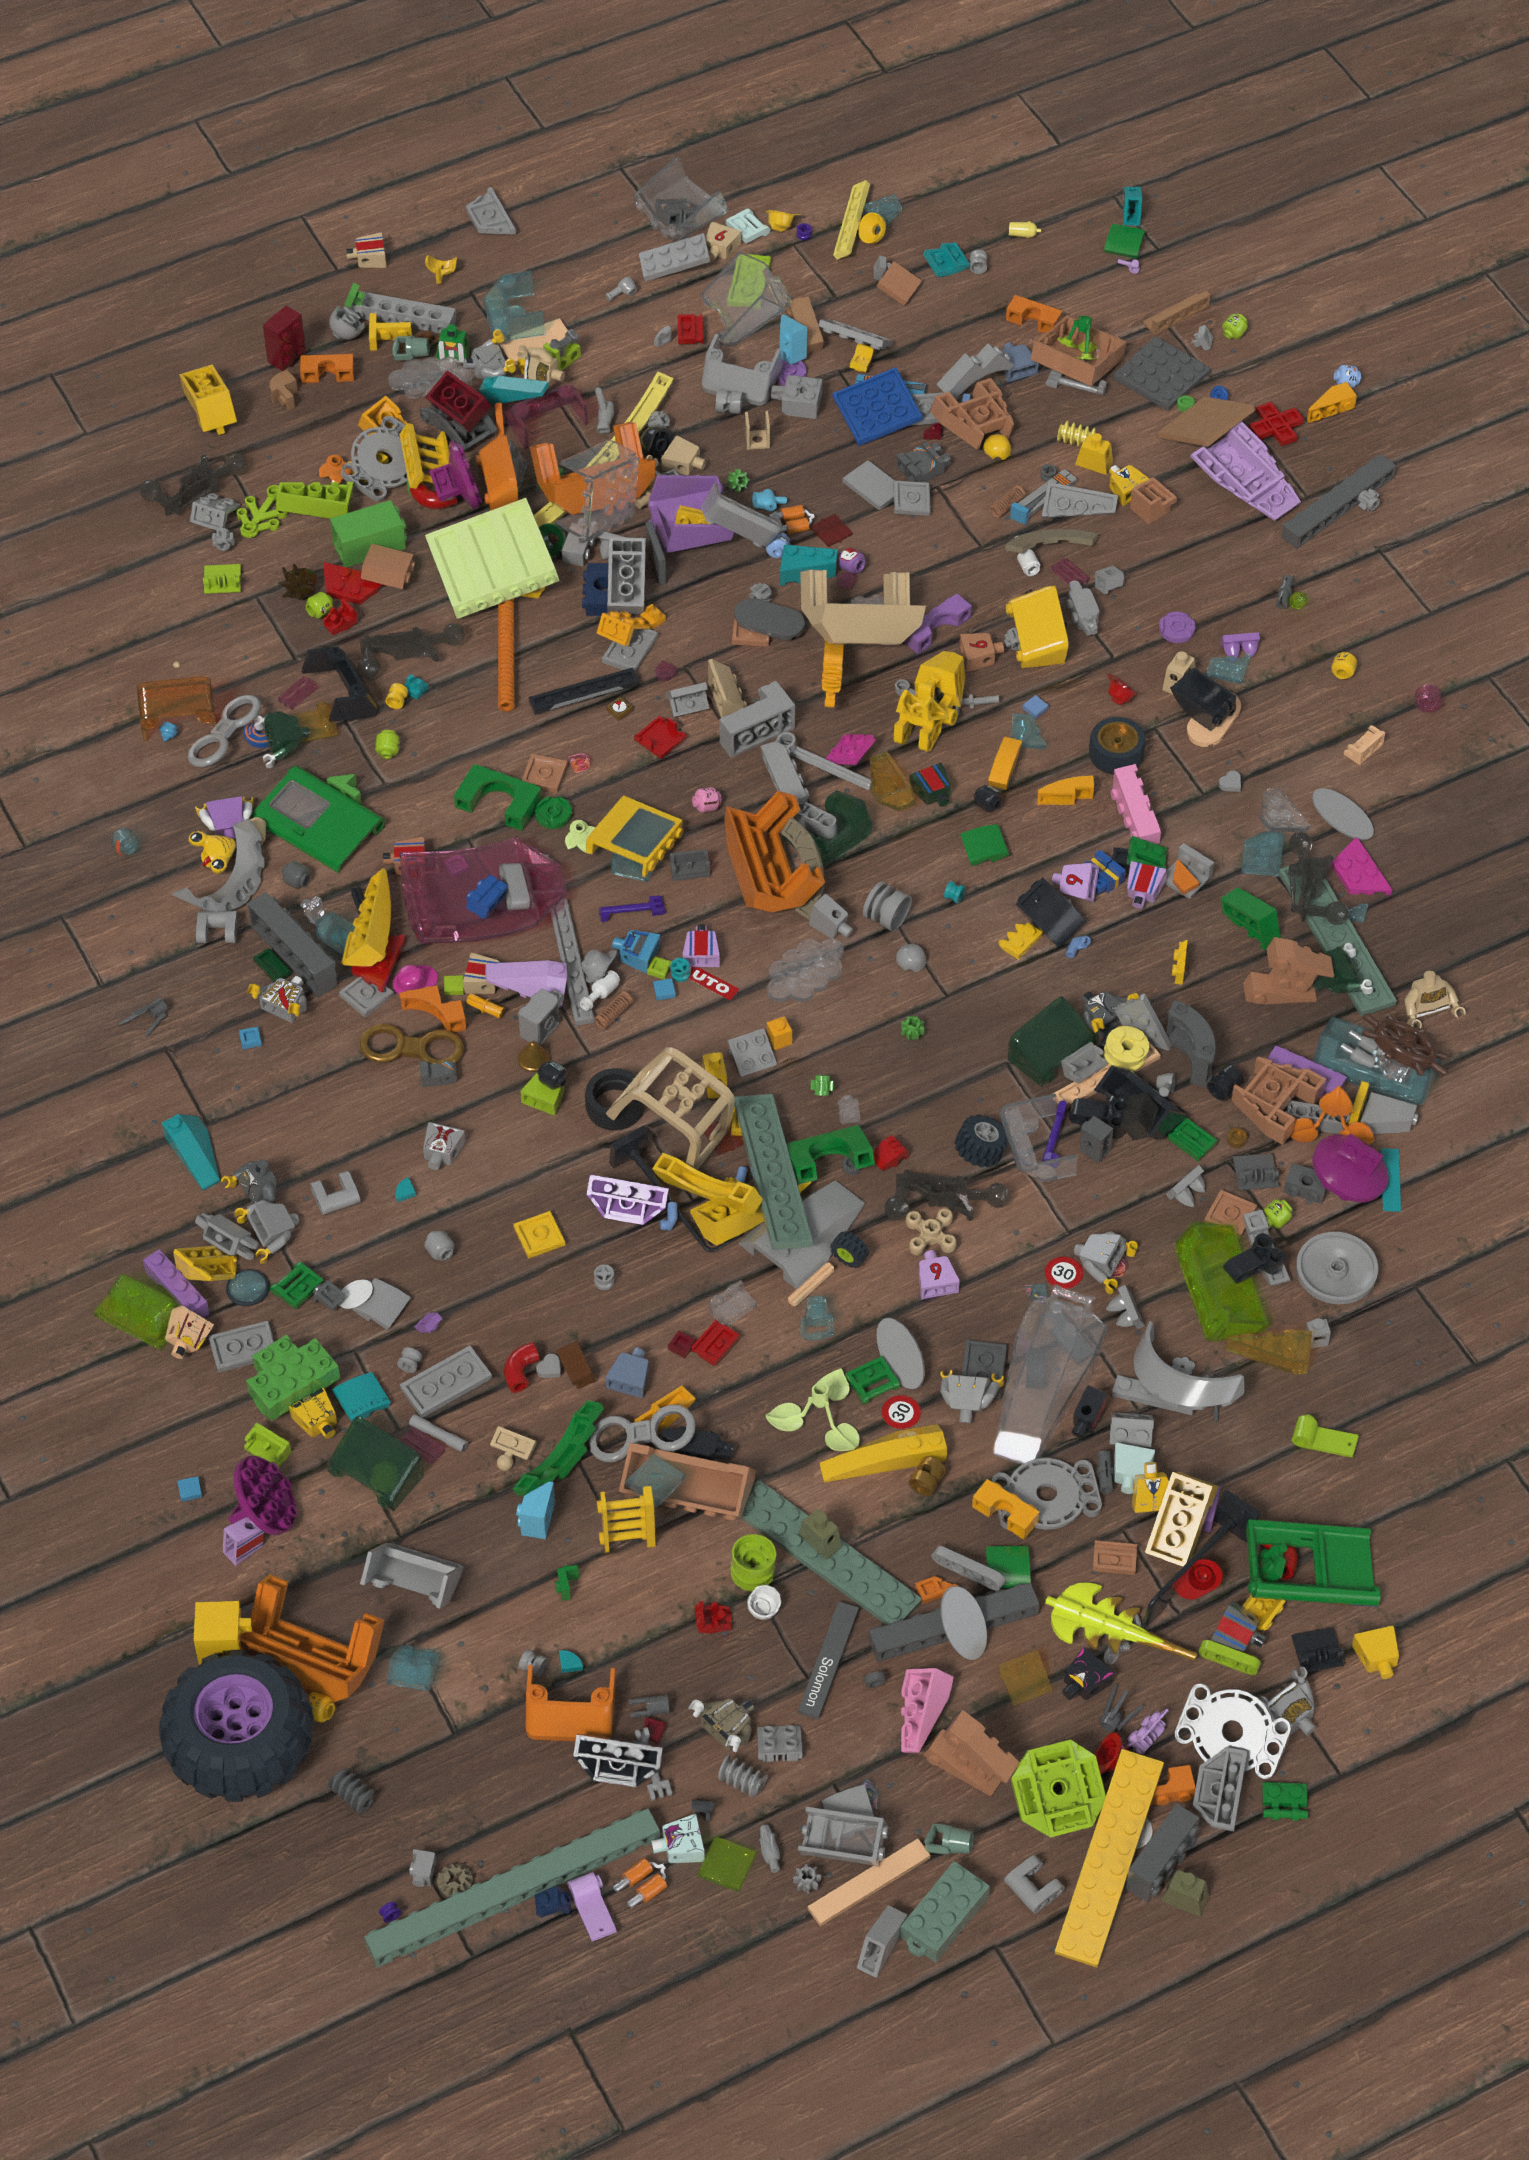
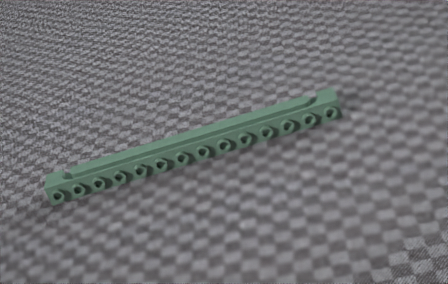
[364,1809,660,1968]

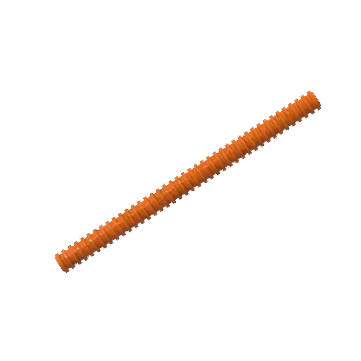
[498,598,514,712]

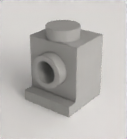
[1095,566,1124,594]
[1303,1318,1331,1349]
[409,1849,437,1887]

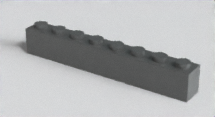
[1281,454,1396,549]
[869,1583,1039,1662]

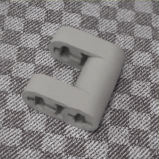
[196,911,238,943]
[310,1170,361,1215]
[1004,1855,1065,1914]

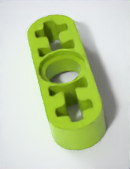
[1198,1640,1261,1675]

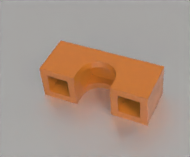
[1006,295,1062,333]
[300,354,354,383]
[1151,1765,1196,1806]

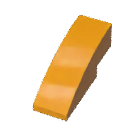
[988,736,1022,790]
[1037,776,1094,805]
[634,1385,696,1435]

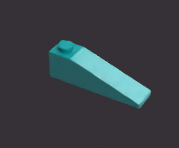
[479,376,549,405]
[161,1114,220,1191]

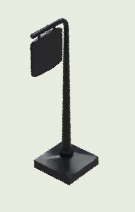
[609,1125,744,1252]
[1141,1489,1261,1629]

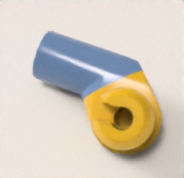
[725,1166,748,1184]

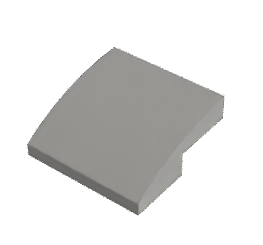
[352,1278,411,1330]
[822,1784,875,1841]

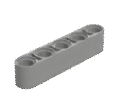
[1283,1101,1350,1134]

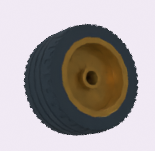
[1089,717,1146,774]

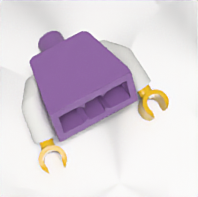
[195,796,254,842]

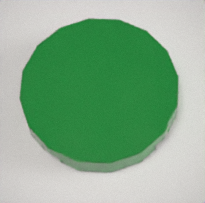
[535,796,572,829]

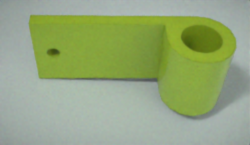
[1291,1414,1359,1458]

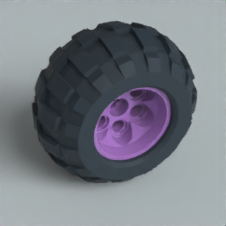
[159,1650,314,1802]

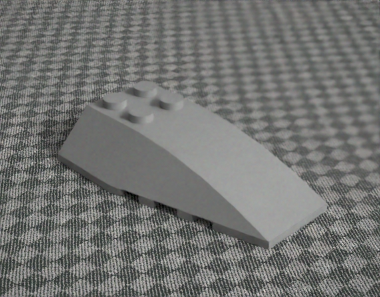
[739,1180,865,1289]

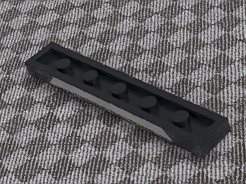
[528,667,639,715]

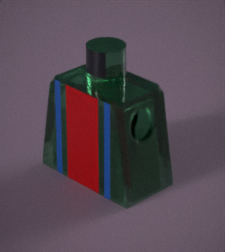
[909,762,951,807]

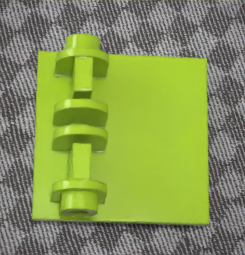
[203,564,241,594]

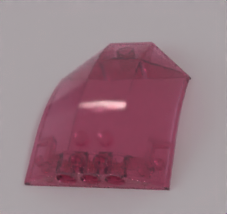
[400,835,567,944]

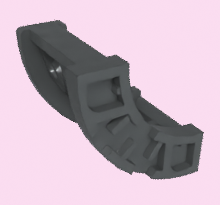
[419,405,498,451]
[1167,1000,1215,1088]

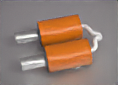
[769,505,814,535]
[613,1858,667,1909]

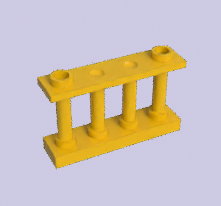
[399,423,449,489]
[597,1486,656,1553]

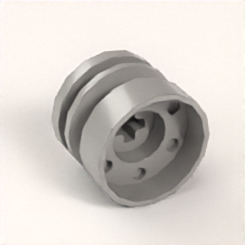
[863,881,912,931]

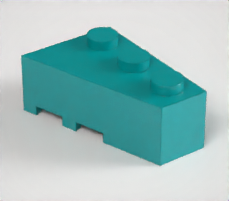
[780,545,838,586]

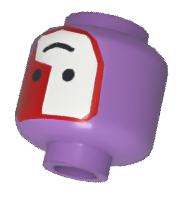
[839,548,866,574]

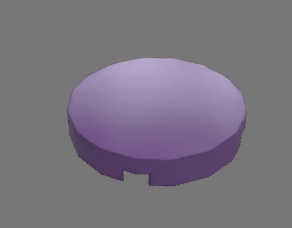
[776,360,806,386]
[1159,612,1196,643]

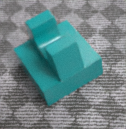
[404,674,428,700]

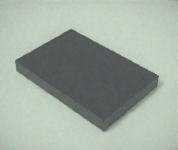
[645,521,666,585]
[962,1340,1007,1400]

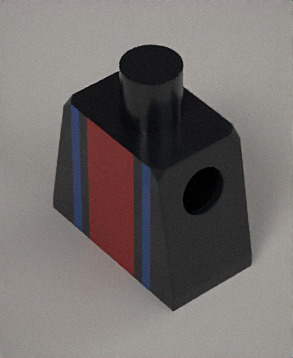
[1072,1385,1107,1438]

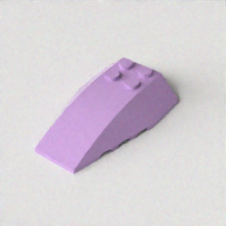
[1190,421,1301,521]

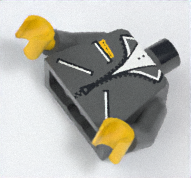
[1082,991,1139,1038]
[221,1159,276,1218]

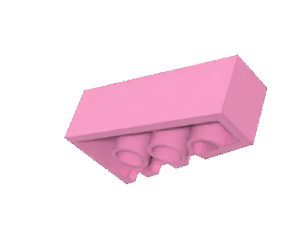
[1110,764,1161,844]

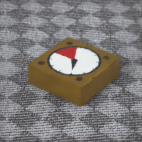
[606,697,633,721]

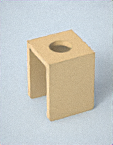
[745,411,770,450]

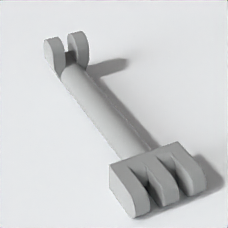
[1046,370,1107,396]
[635,1727,672,1801]

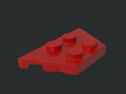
[323,562,387,605]
[351,935,406,992]

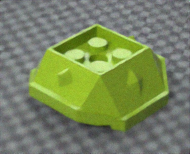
[1010,1739,1106,1837]

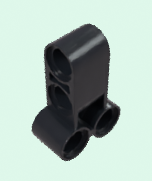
[1069,1097,1129,1139]
[1223,1233,1285,1284]

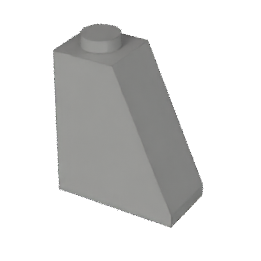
[1361,1092,1419,1134]
[857,1905,908,1978]

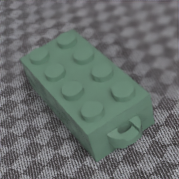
[900,1861,990,1963]

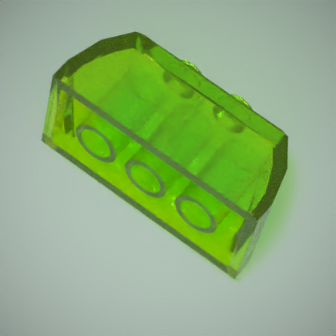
[94,1273,179,1351]

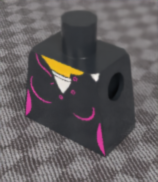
[1062,1647,1115,1700]

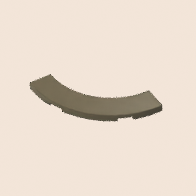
[1006,529,1099,554]
[781,817,824,920]

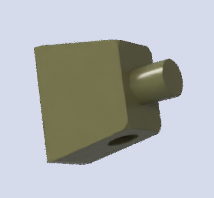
[799,1509,841,1560]
[1161,1870,1209,1917]

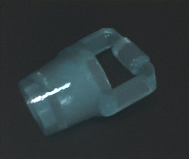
[801,1296,834,1341]

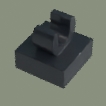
[691,1799,715,1821]

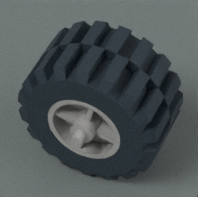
[954,1114,1009,1168]

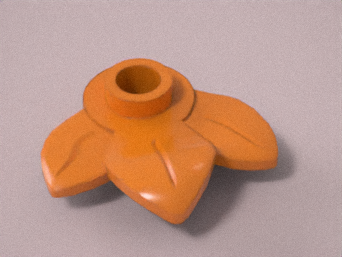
[319,455,352,485]

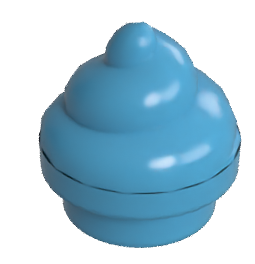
[159,721,178,741]

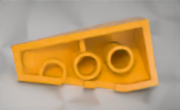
[358,396,422,457]

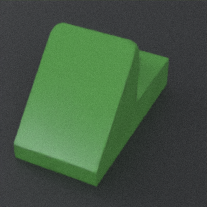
[327,774,362,804]

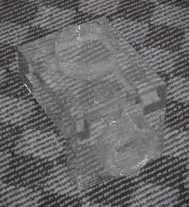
[837,1095,861,1124]

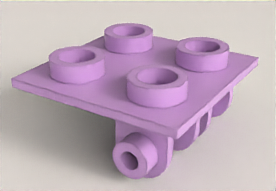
[1125,1709,1168,1755]

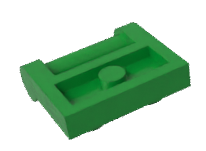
[1127,836,1167,869]
[269,1261,324,1310]
[846,1356,900,1405]

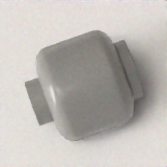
[424,1231,455,1261]

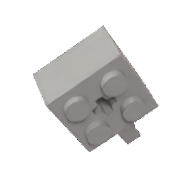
[771,375,822,419]
[518,988,564,1046]

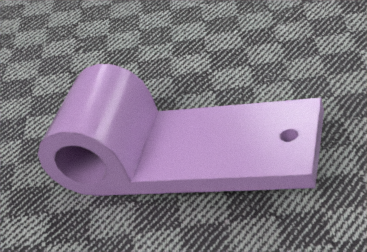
[567,1872,617,1942]

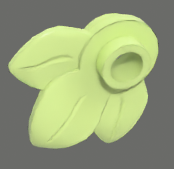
[565,820,596,854]

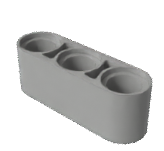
[793,800,838,840]
[499,863,530,910]

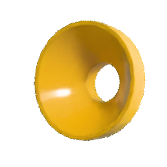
[858,212,886,244]

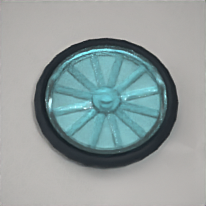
[226,1269,269,1306]

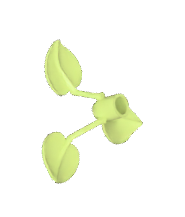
[766,1368,860,1451]

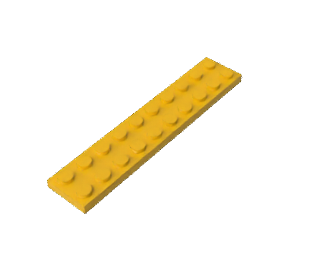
[1055,1749,1164,1968]

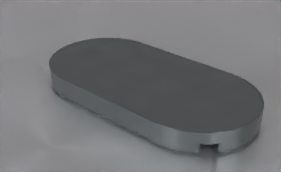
[734,598,805,640]

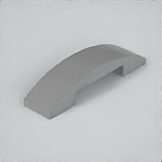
[1243,1210,1290,1287]

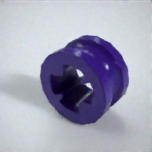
[796,223,812,240]
[379,1901,402,1923]

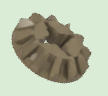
[437,1863,473,1897]

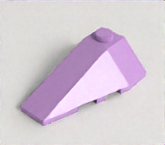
[485,960,567,1008]

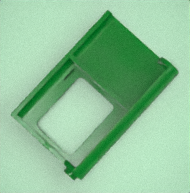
[1246,1519,1381,1607]

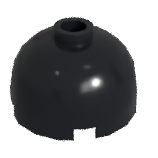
[640,426,674,462]

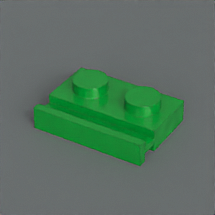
[1168,1118,1217,1162]

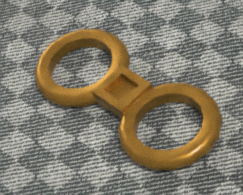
[360,1024,464,1064]

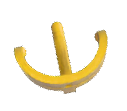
[425,255,458,284]

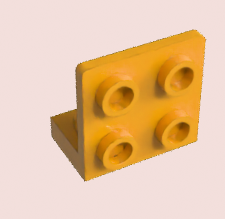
[597,611,651,646]

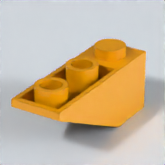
[1307,382,1357,423]

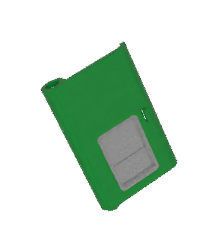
[251,766,385,873]

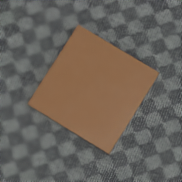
[1157,397,1255,447]

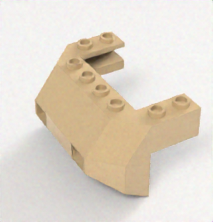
[801,570,926,645]

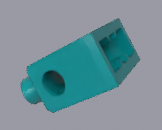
[1123,186,1142,226]

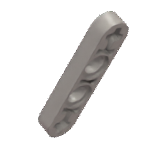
[931,1546,1005,1591]

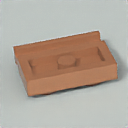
[1093,1540,1137,1575]

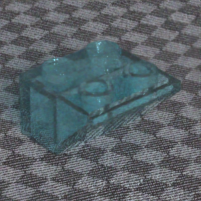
[387,1645,441,1691]

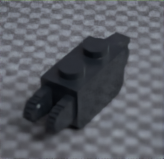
[661,1426,734,1461]

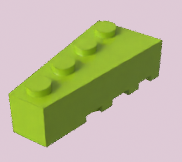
[276,482,353,518]

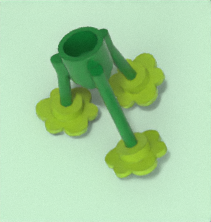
[1057,315,1097,361]

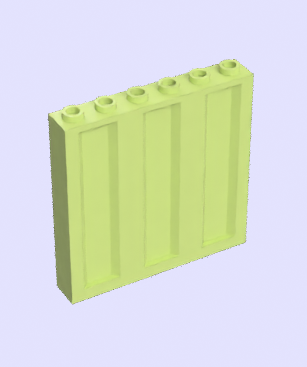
[425,498,559,619]

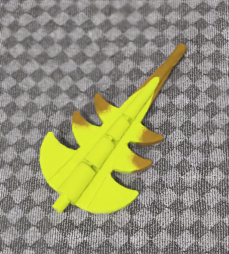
[1045,1583,1198,1661]

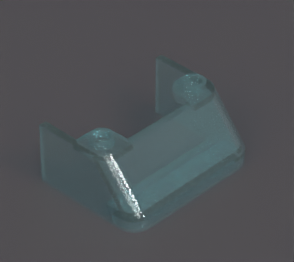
[483,271,545,341]

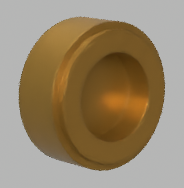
[1227,1128,1247,1148]

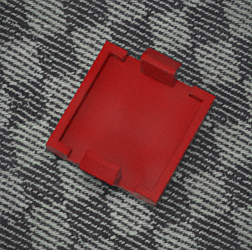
[634,715,687,759]

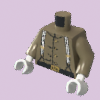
[688,1699,754,1753]

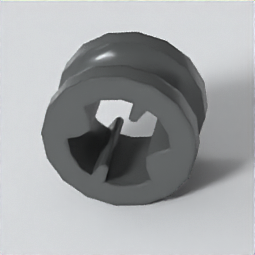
[1040,464,1057,482]

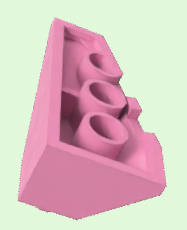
[901,1668,954,1753]

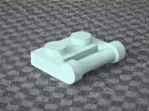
[726,209,771,244]

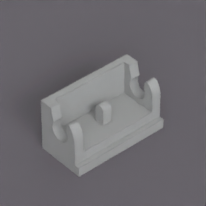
[1061,1042,1108,1084]

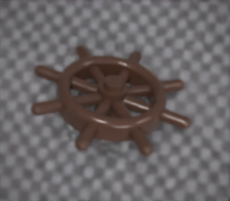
[1362,1013,1448,1083]

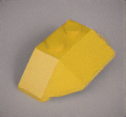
[173,1246,237,1281]

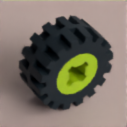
[830,1231,869,1268]

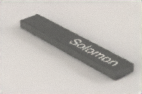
[798,1602,859,1720]

